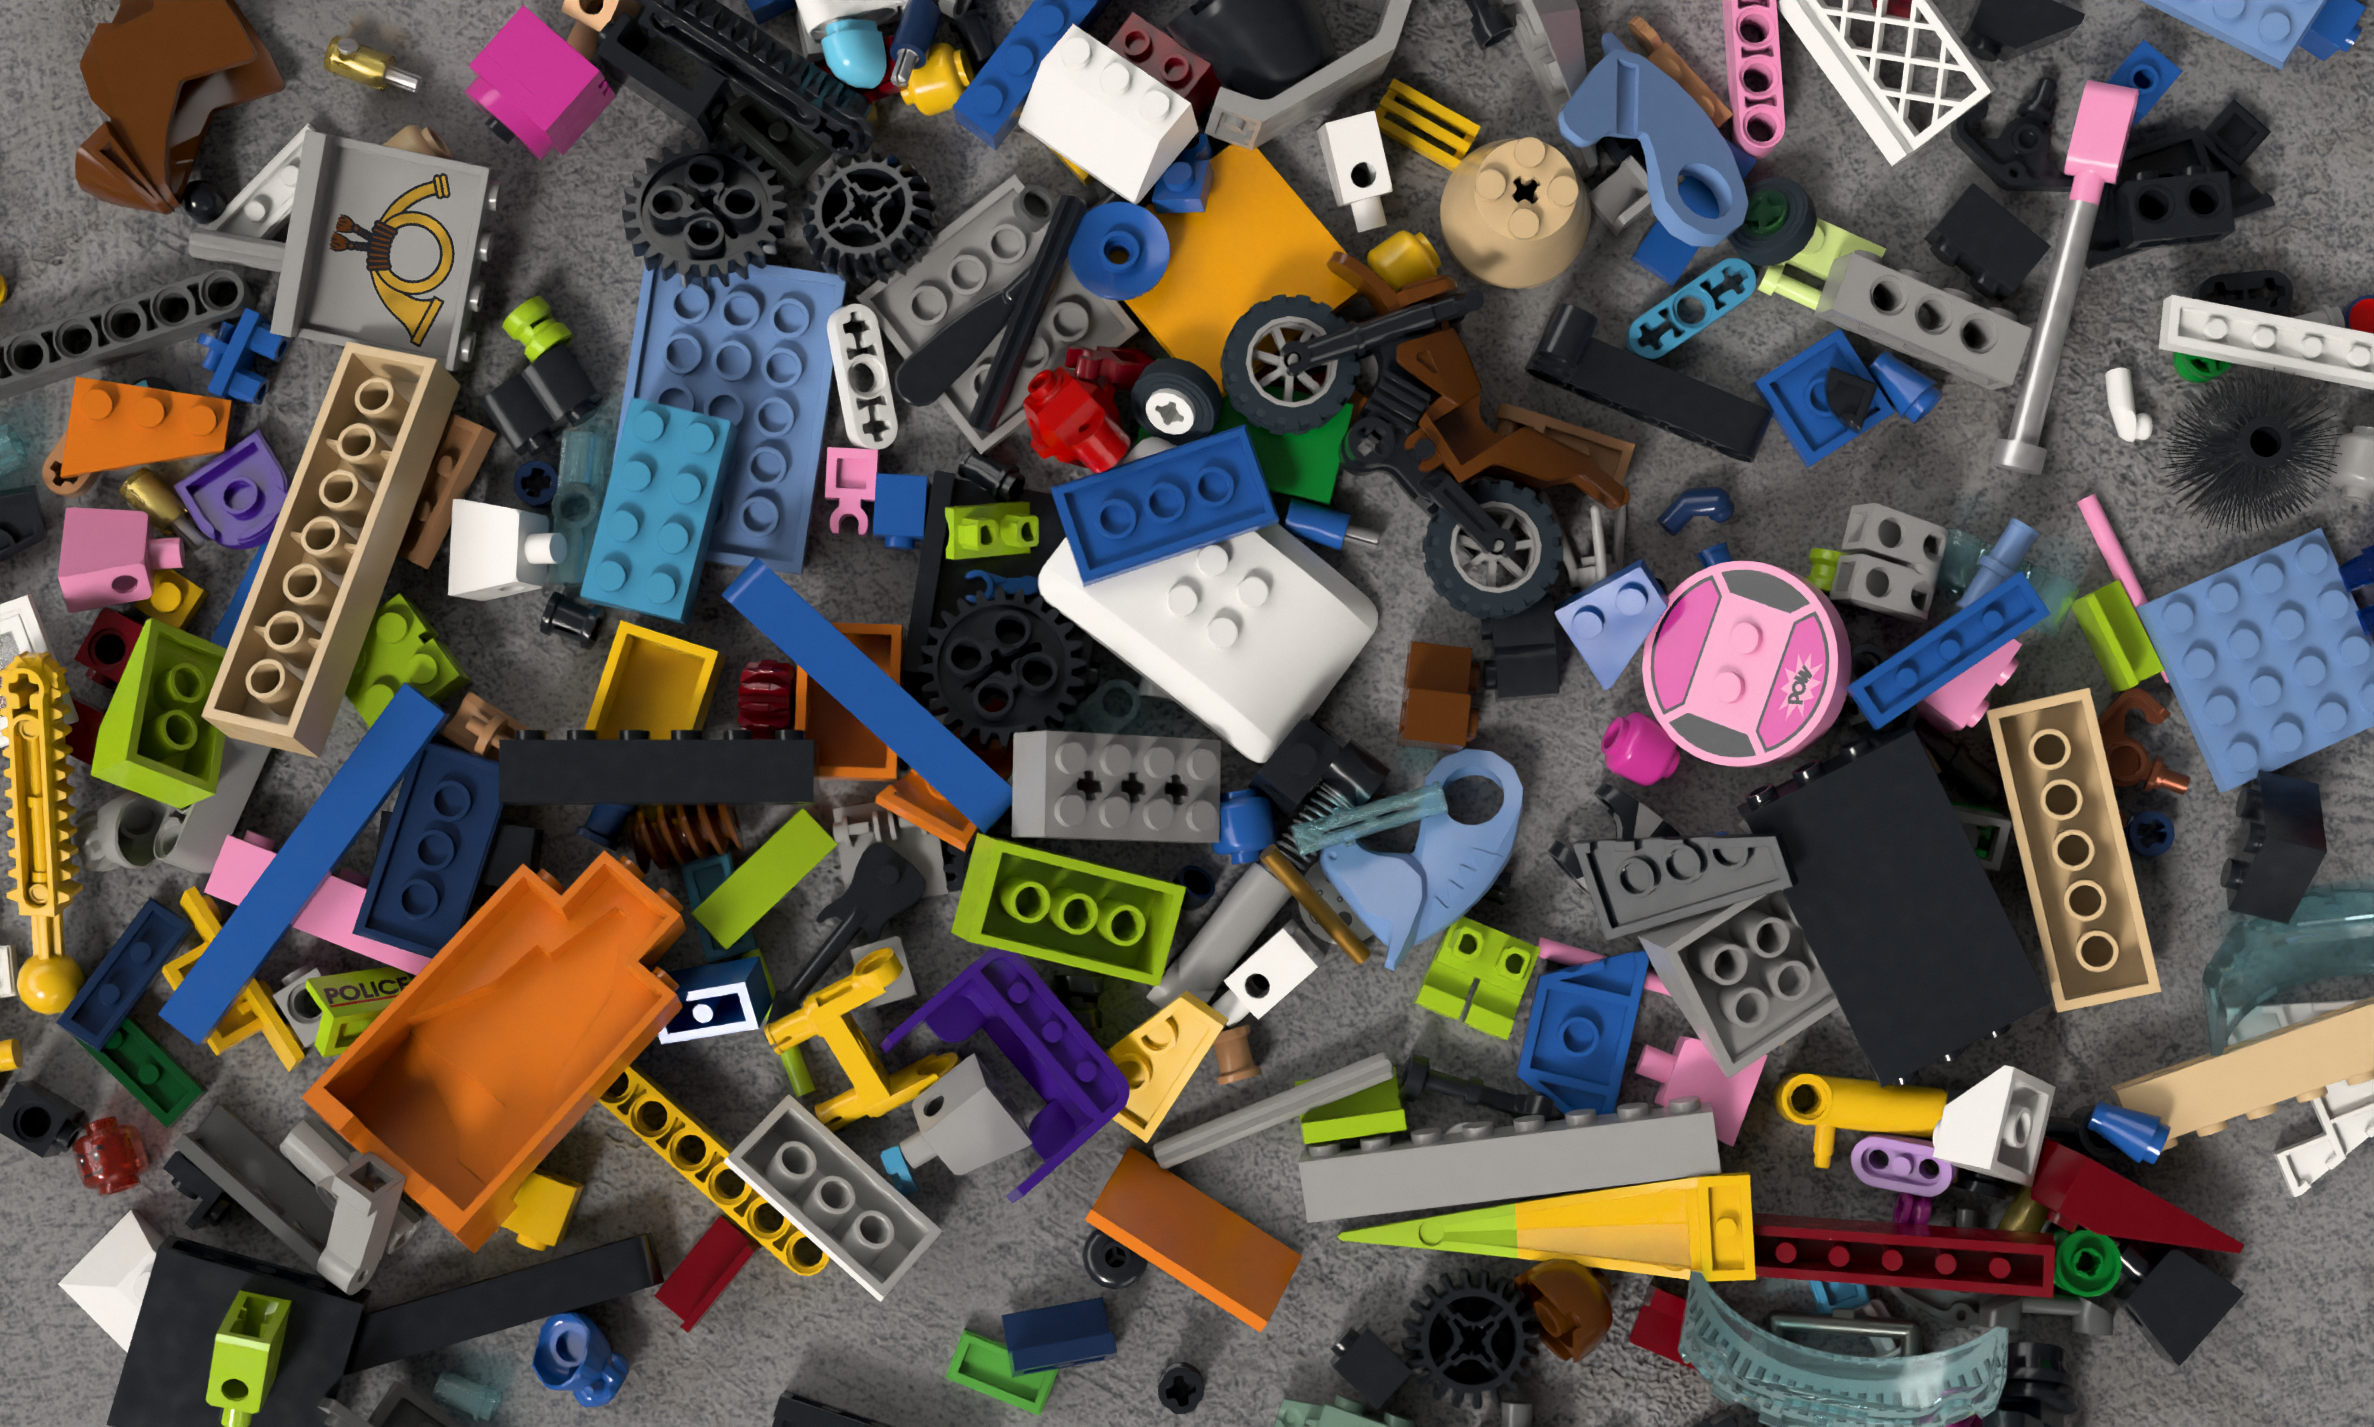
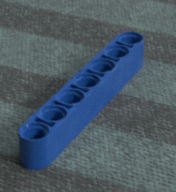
[721,557,1012,834]

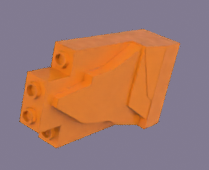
[301,850,687,1254]

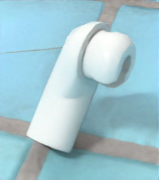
[2105,368,2153,443]

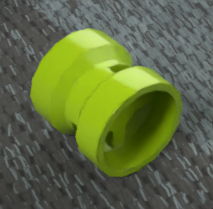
[502,295,574,363]

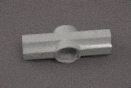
[280,1116,422,1254]

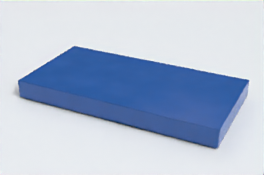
[1051,424,1279,587]

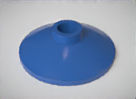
[1068,202,1170,301]

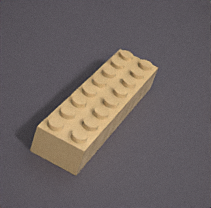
[201,342,461,759]

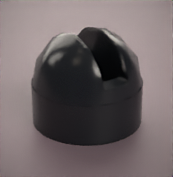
[182,180,227,225]
[1173,865,1215,911]

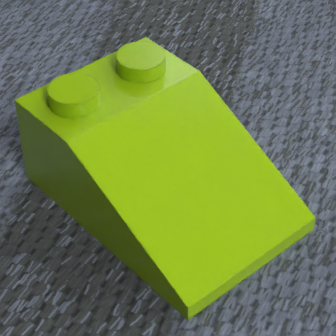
[91,618,227,809]

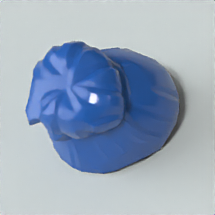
[532,1311,629,1408]

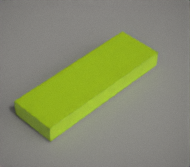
[690,808,838,951]

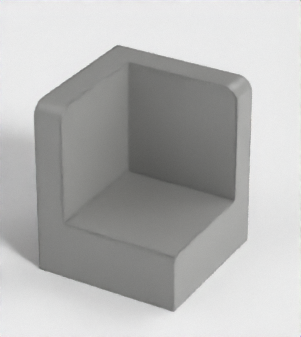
[1588,155,1652,237]
[850,936,920,1009]

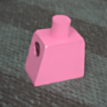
[58,507,185,613]
[1635,1036,1768,1147]

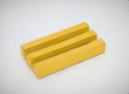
[1375,78,1481,172]

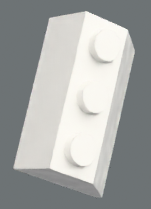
[1018,24,1199,205]

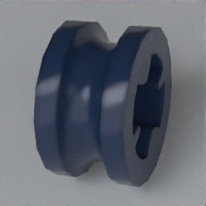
[513,460,563,508]
[2123,811,2175,857]

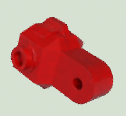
[1023,366,1130,473]

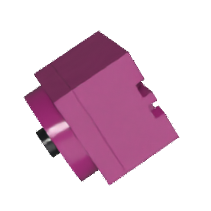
[464,5,616,161]

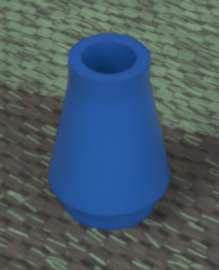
[1868,350,1943,424]
[2087,1100,2171,1164]

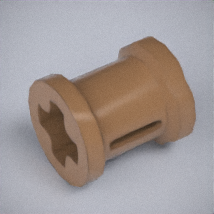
[1213,1024,1262,1085]

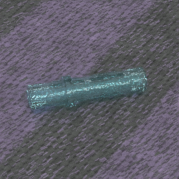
[1291,781,1448,857]

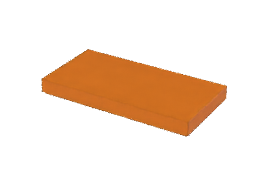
[1085,1146,1302,1333]

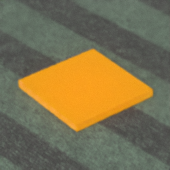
[1109,144,1362,398]

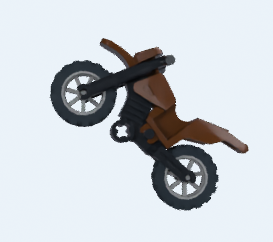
[1220,251,1630,619]

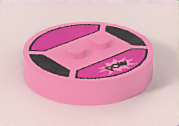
[1642,561,1852,768]

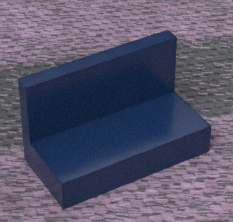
[1001,1297,1117,1378]

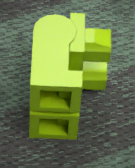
[1412,916,1541,1040]

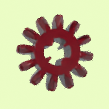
[737,659,797,740]

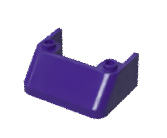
[879,948,1129,1204]

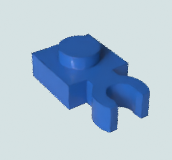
[1152,134,1214,214]

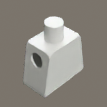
[1317,110,1393,233]
[448,499,567,601]
[1211,919,1326,1028]

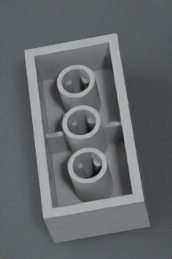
[1012,731,1221,843]

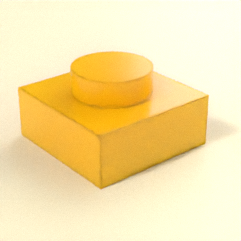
[134,568,209,631]

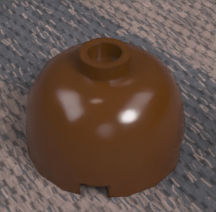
[1514,1259,1613,1363]

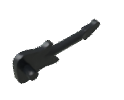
[765,842,926,1041]

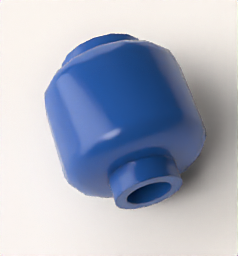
[1211,789,1277,865]

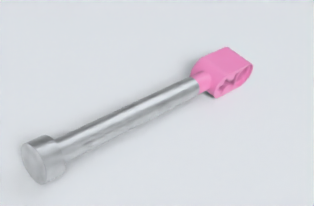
[1991,80,2139,475]

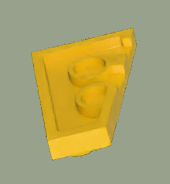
[1104,990,1229,1143]

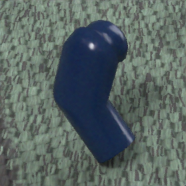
[1657,487,1735,537]

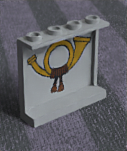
[270,130,503,371]

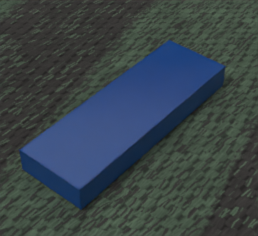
[1631,139,1757,287]

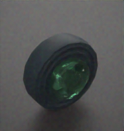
[1727,177,1817,266]

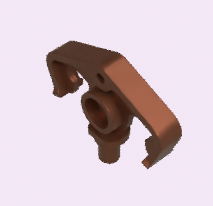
[2097,688,2191,828]

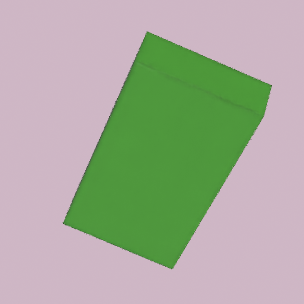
[945,1328,1059,1416]

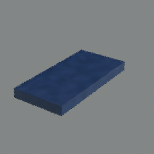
[352,741,507,959]

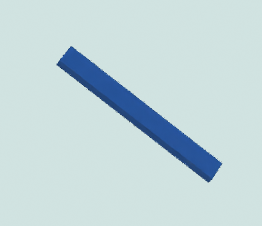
[158,683,450,1046]

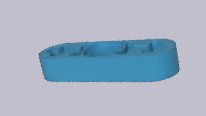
[1625,258,1756,362]

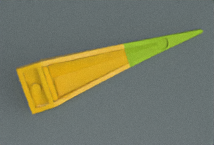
[1337,1172,1756,1282]

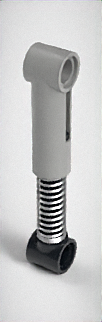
[1146,738,1391,1009]

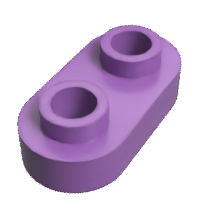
[1851,1133,1957,1197]

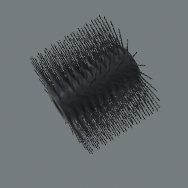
[2161,366,2342,535]

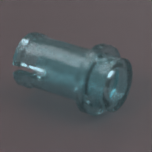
[432,1369,503,1423]

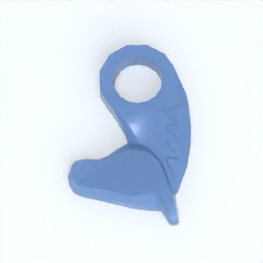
[1558,32,1749,247]
[1319,749,1524,971]

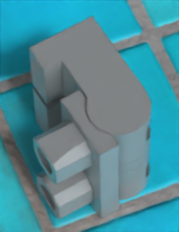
[1829,503,1949,623]

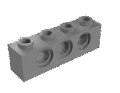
[1814,250,2032,390]

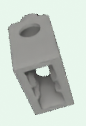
[899,1053,1033,1175]

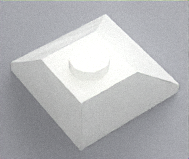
[1933,1065,2056,1187]
[58,1209,165,1353]

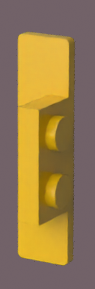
[162,886,305,1072]

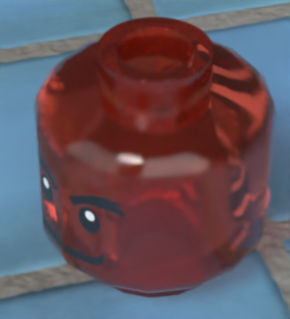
[72,1116,149,1196]

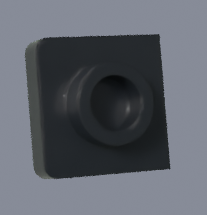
[163,1151,234,1231]

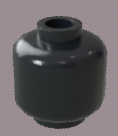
[1082,1227,1148,1290]

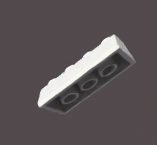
[724,1094,943,1302]

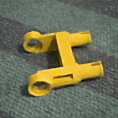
[764,947,961,1133]

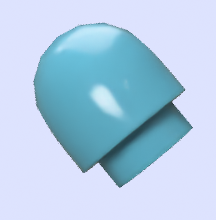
[821,19,887,89]

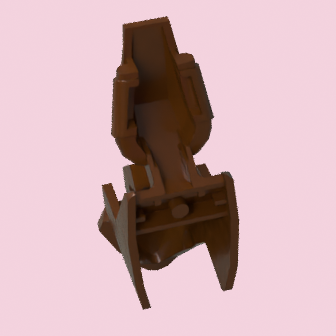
[75,0,286,215]

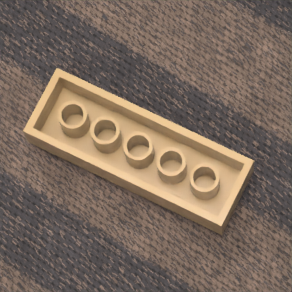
[1986,688,2162,1013]

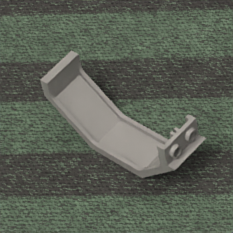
[1204,0,1412,150]

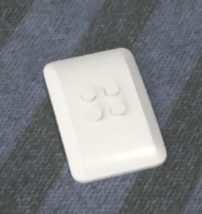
[1038,436,1378,763]

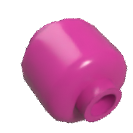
[1601,712,1680,787]

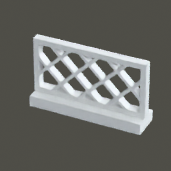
[1777,0,1996,166]

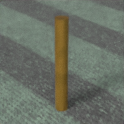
[1259,844,1371,965]

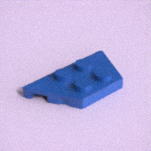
[1516,949,1649,1115]

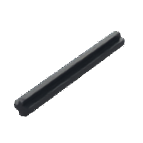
[968,193,1087,433]

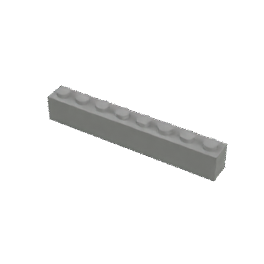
[1298,1096,1721,1223]

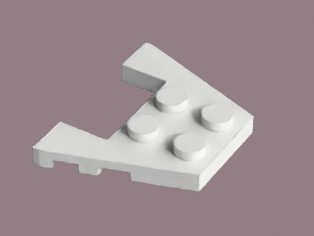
[2213,999,2374,1197]

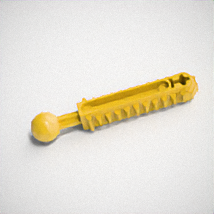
[0,651,85,1015]

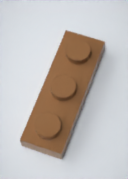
[397,413,496,570]

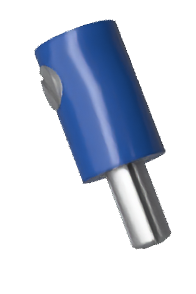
[1284,497,1380,550]

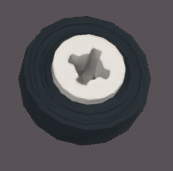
[1131,358,1223,446]

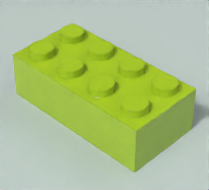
[951,833,1186,987]

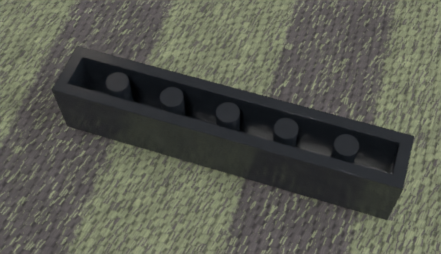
[498,730,819,805]

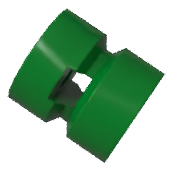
[2047,1226,2122,1297]

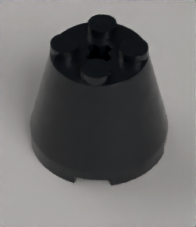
[1164,0,1341,100]

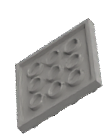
[856,174,1140,455]

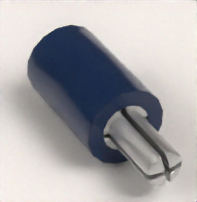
[890,0,942,87]

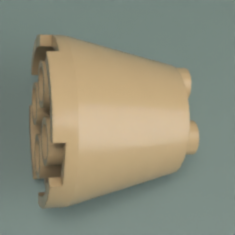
[1440,137,1591,289]

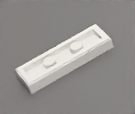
[205,123,317,268]

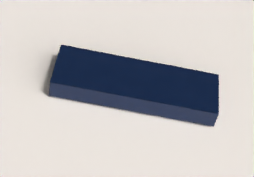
[56,897,195,1054]

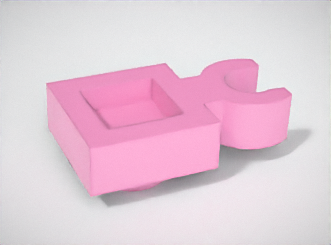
[825,447,880,537]

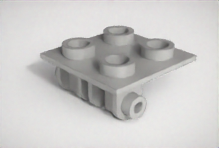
[833,802,948,898]

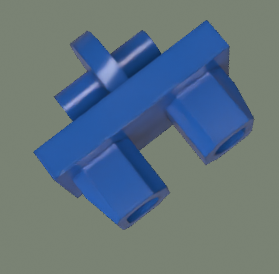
[196,308,290,405]

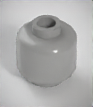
[2327,426,2374,504]

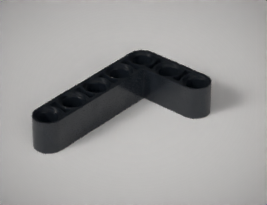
[1525,302,1772,463]

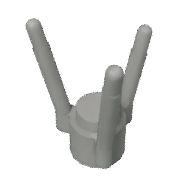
[1538,491,1626,591]

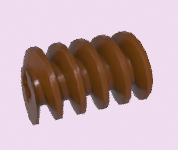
[631,805,744,874]

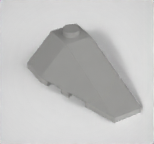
[1499,0,1598,180]

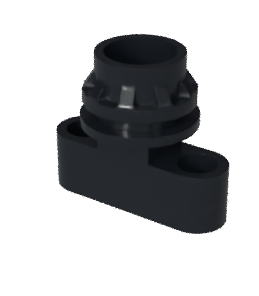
[1982,1342,2078,1427]

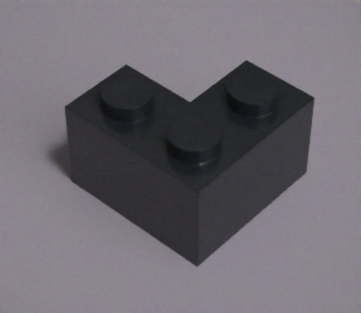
[2220,770,2327,924]

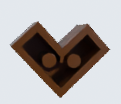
[1397,641,1480,753]

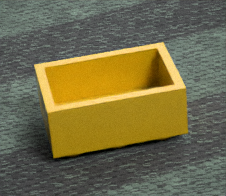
[584,620,726,740]

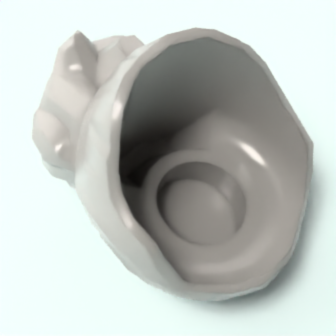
[73,790,169,872]

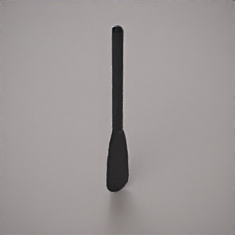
[894,190,1128,407]

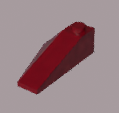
[2031,1137,2245,1254]

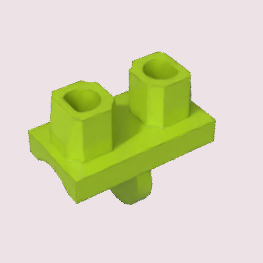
[945,501,1039,560]

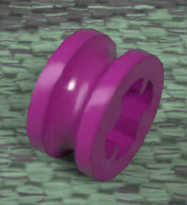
[1892,1192,1932,1225]

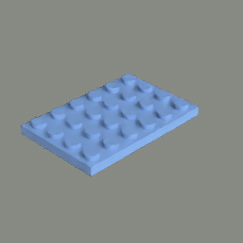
[611,263,848,576]

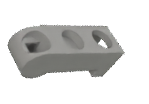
[317,1151,406,1295]

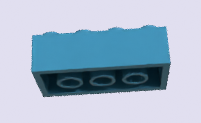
[580,397,738,626]

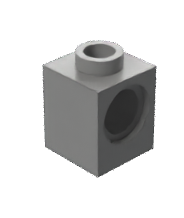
[273,964,333,1047]

